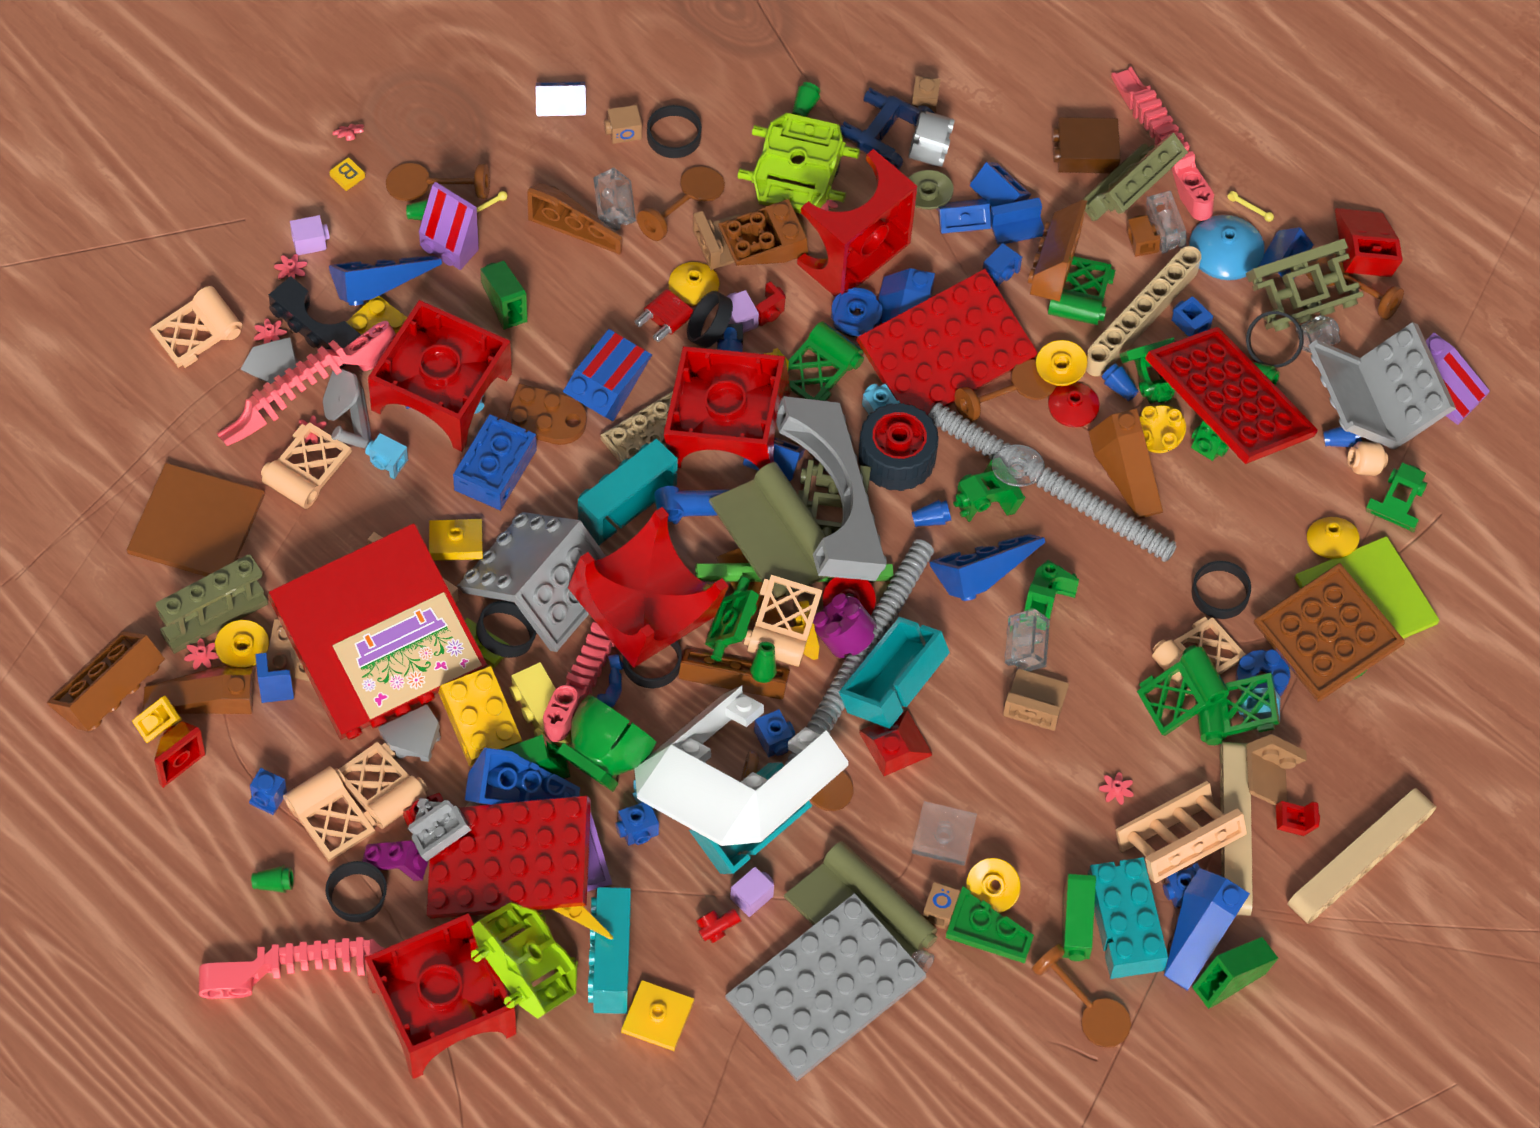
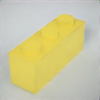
[509,662,571,747]

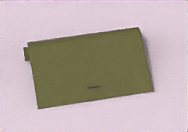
[709,462,833,600]
[784,841,938,957]

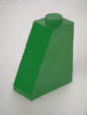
[480,261,527,330]
[502,734,571,779]
[1062,874,1096,961]
[1192,937,1279,1009]

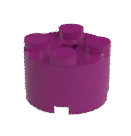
[813,594,877,658]

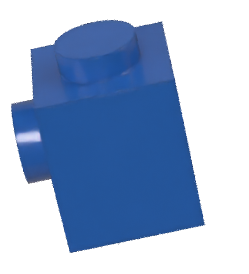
[754,709,795,758]
[615,802,659,846]

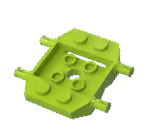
[738,113,860,214]
[471,902,578,1019]

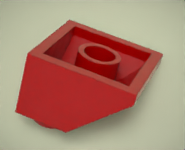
[859,710,932,776]
[154,721,205,788]

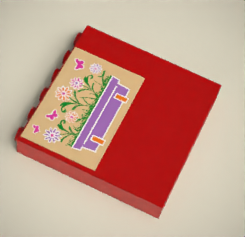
[268,523,487,740]

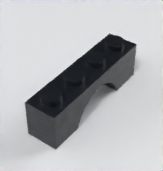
[268,276,361,368]

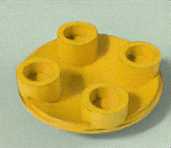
[1139,405,1186,453]

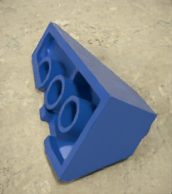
[329,256,442,306]
[878,268,935,324]
[930,534,1045,601]
[465,748,580,805]
[1164,868,1250,991]

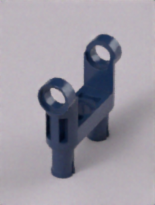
[840,87,934,170]

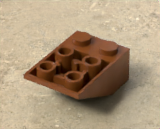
[718,199,808,266]

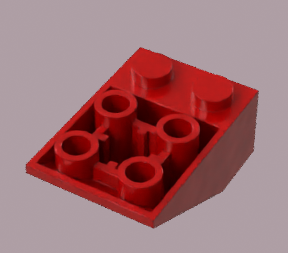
[1335,208,1403,277]

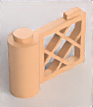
[150,286,242,368]
[261,422,352,509]
[744,575,822,667]
[1152,617,1246,697]
[339,742,428,829]
[283,766,376,862]

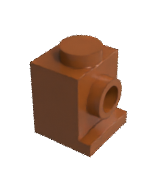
[1127,215,1161,257]

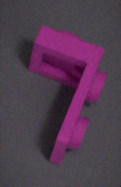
[362,840,428,881]

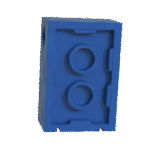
[453,414,537,511]

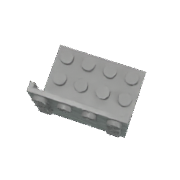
[1308,322,1456,450]
[457,512,606,652]

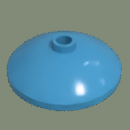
[1189,215,1265,280]

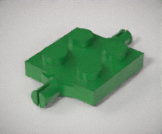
[705,577,759,661]

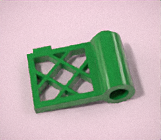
[1048,256,1116,325]
[788,321,864,401]
[1137,645,1229,736]
[1196,673,1280,746]

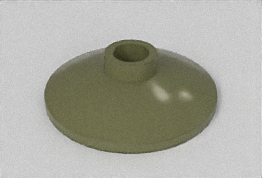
[909,170,954,209]

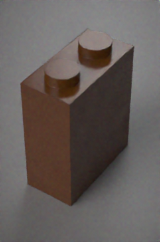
[1052,117,1120,173]

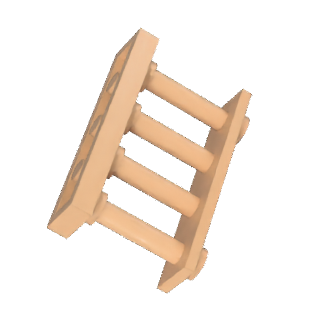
[1116,781,1247,883]

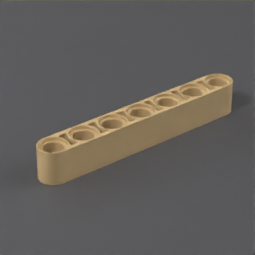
[1086,246,1201,376]
[1220,742,1253,916]
[1288,788,1437,924]

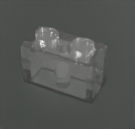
[593,167,636,231]
[1147,190,1186,254]
[1004,609,1050,671]

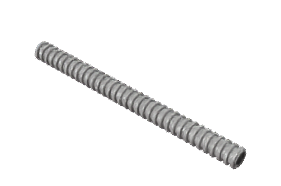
[928,402,1176,562]
[784,539,934,766]

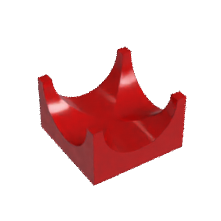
[797,149,917,297]
[368,300,512,452]
[664,346,791,470]
[568,507,729,668]
[364,913,516,1079]

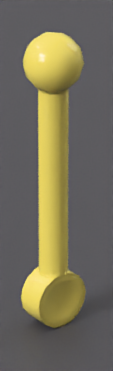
[476,191,508,213]
[1227,191,1274,222]

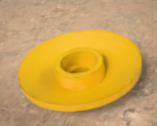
[669,262,719,306]
[1036,340,1087,386]
[1307,517,1359,558]
[215,620,269,668]
[967,858,1021,913]

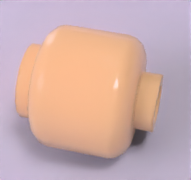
[1347,441,1388,476]

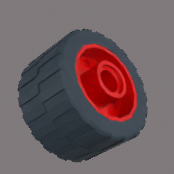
[858,403,939,491]

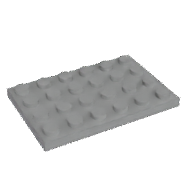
[725,893,926,1081]

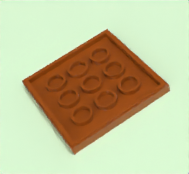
[127,463,265,577]
[1254,563,1405,702]

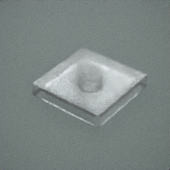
[911,801,977,866]

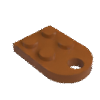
[505,383,587,445]

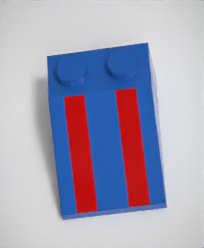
[563,329,652,421]

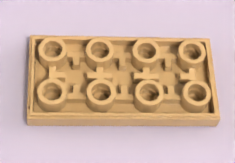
[601,391,673,463]

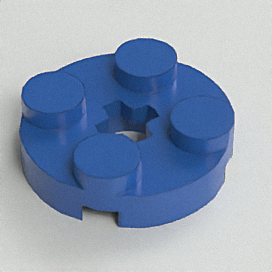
[831,288,883,336]
[1236,650,1290,697]

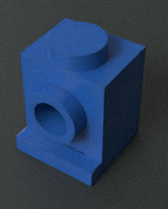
[983,243,1022,287]
[1172,296,1213,337]
[249,768,287,815]
[1163,863,1200,908]

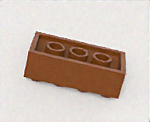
[1028,200,1087,302]
[46,631,165,731]

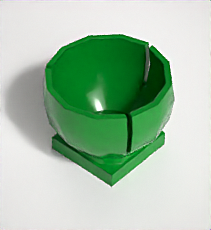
[557,694,657,792]

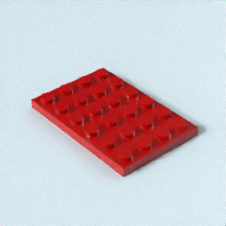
[856,269,1038,415]
[1145,326,1318,464]
[427,796,591,919]

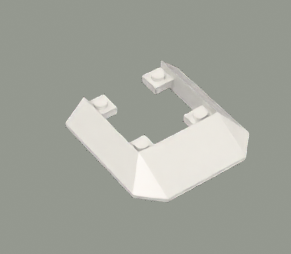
[634,686,848,846]

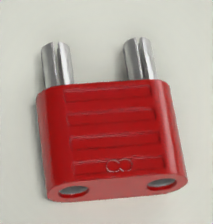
[635,289,693,342]

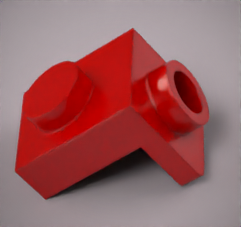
[755,281,786,326]
[1276,801,1320,836]

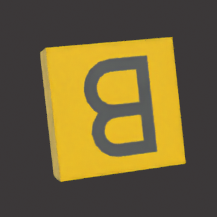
[329,157,365,191]

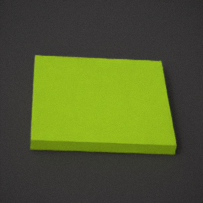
[1294,536,1439,639]

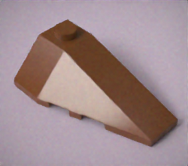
[527,183,622,255]
[1088,408,1163,519]
[143,664,255,714]

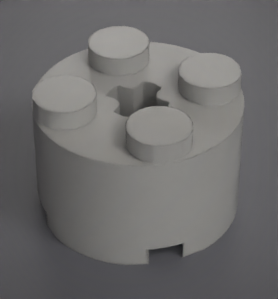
[909,110,955,167]

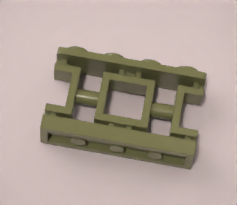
[1082,133,1188,221]
[1246,238,1364,332]
[798,460,871,536]
[156,554,268,654]

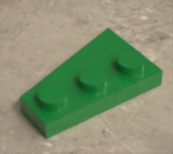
[946,886,1034,964]

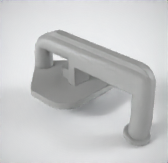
[323,368,372,448]

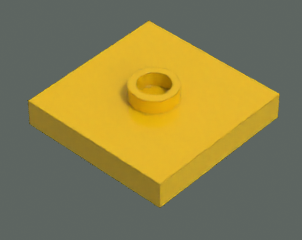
[429,519,483,561]
[622,980,694,1051]

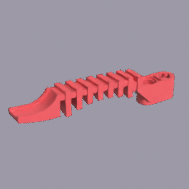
[1111,67,1214,221]
[217,321,396,446]
[543,622,614,742]
[199,937,385,999]

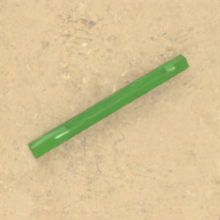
[695,563,894,582]

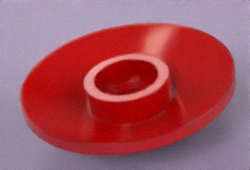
[1048,382,1100,427]
[823,577,876,615]

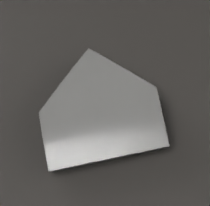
[241,337,298,384]
[378,704,441,762]
[408,798,471,861]

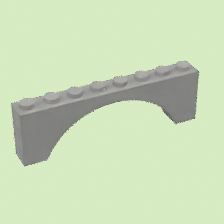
[776,396,886,581]

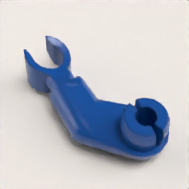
[597,654,624,708]

